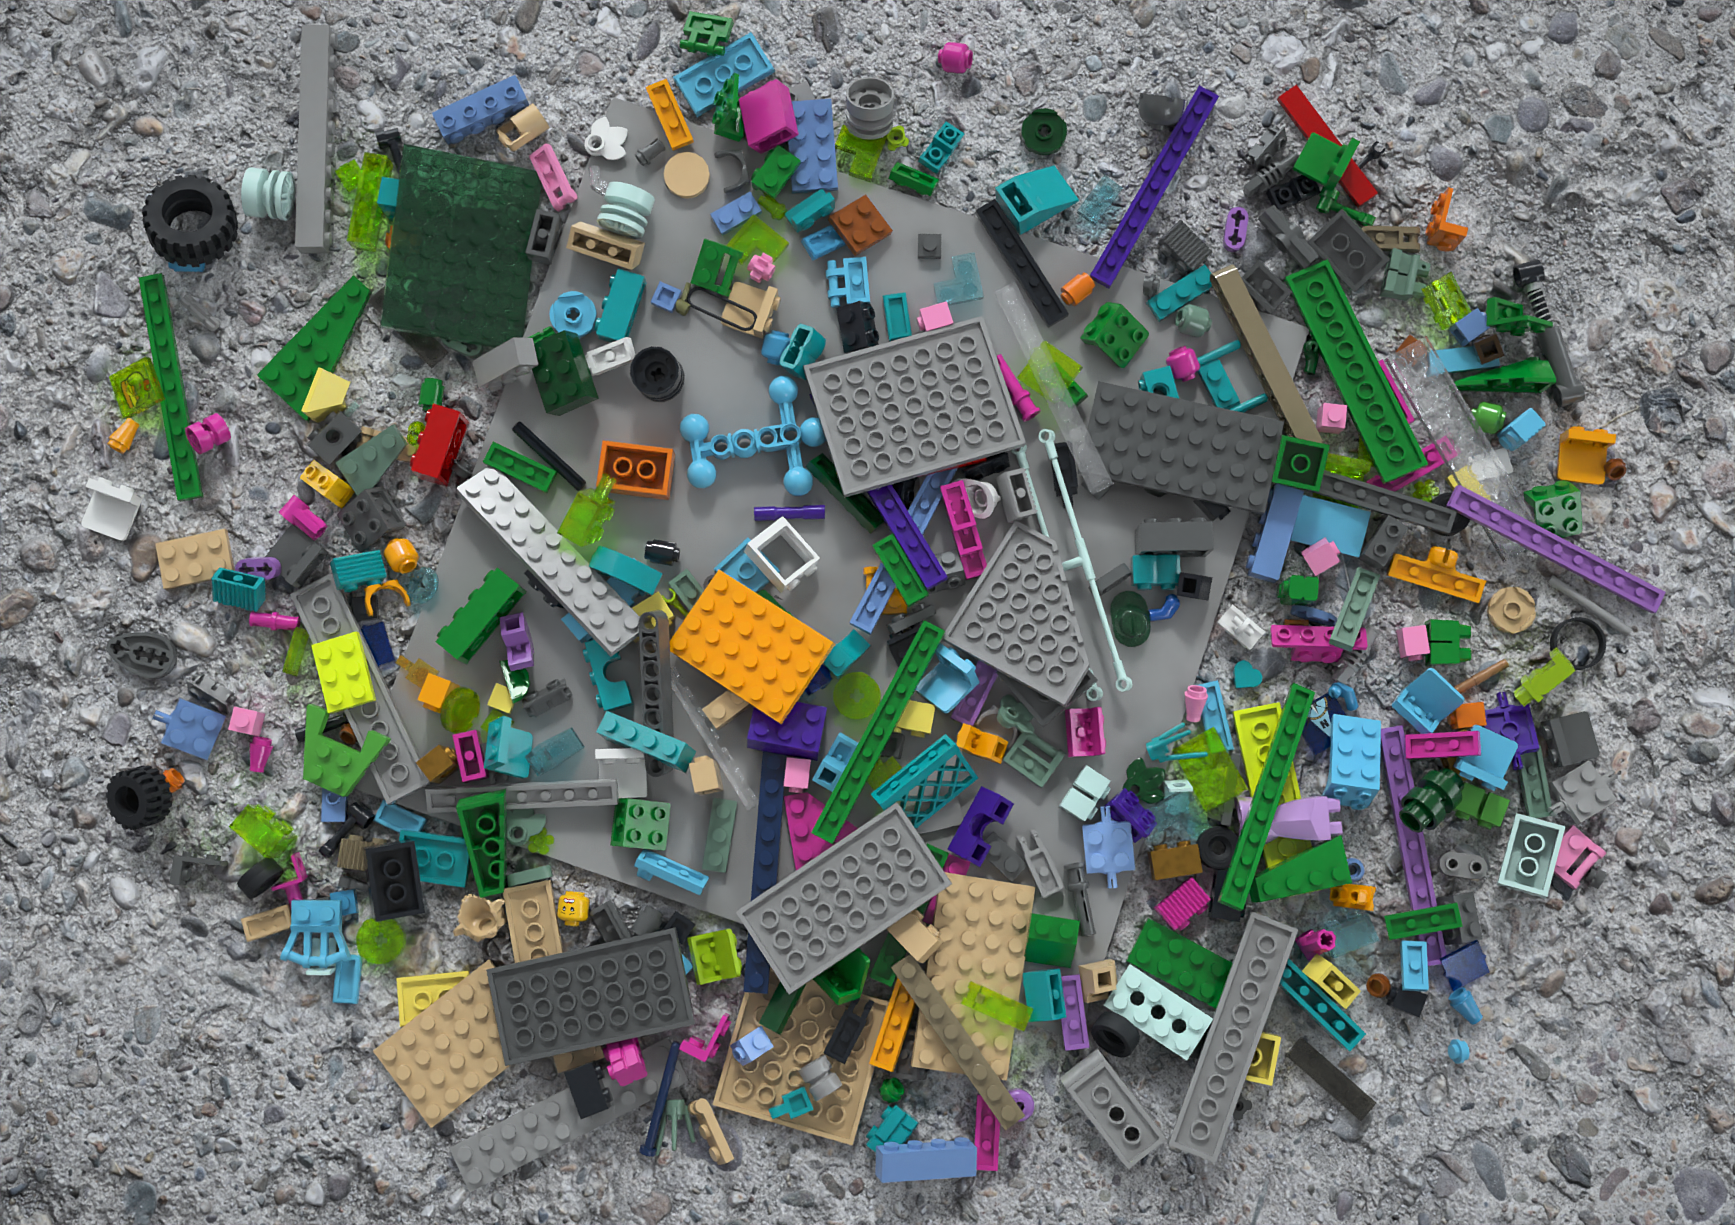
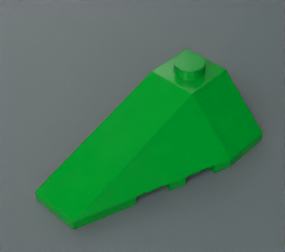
[1448,357,1556,393]

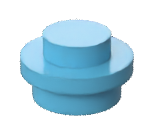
[1448,1039,1470,1064]

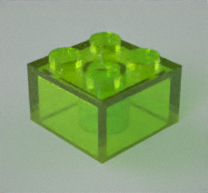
[229,804,297,858]

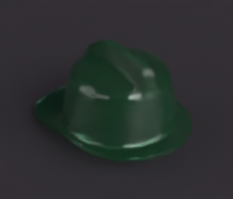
[1110,591,1151,647]

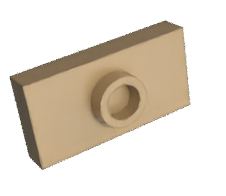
[241,904,291,942]

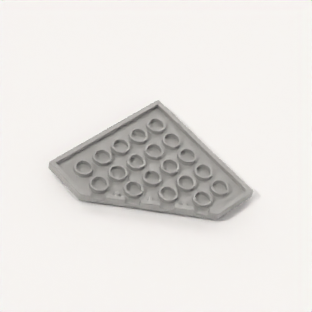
[942,520,1090,707]

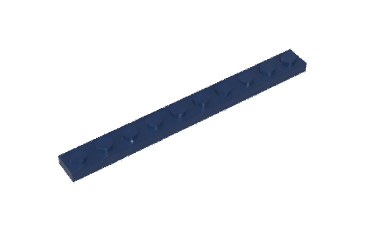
[743,751,787,994]

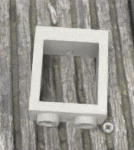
[744,516,820,593]

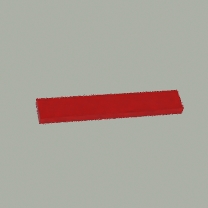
[1277,84,1378,208]

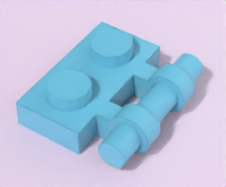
[825,257,870,308]

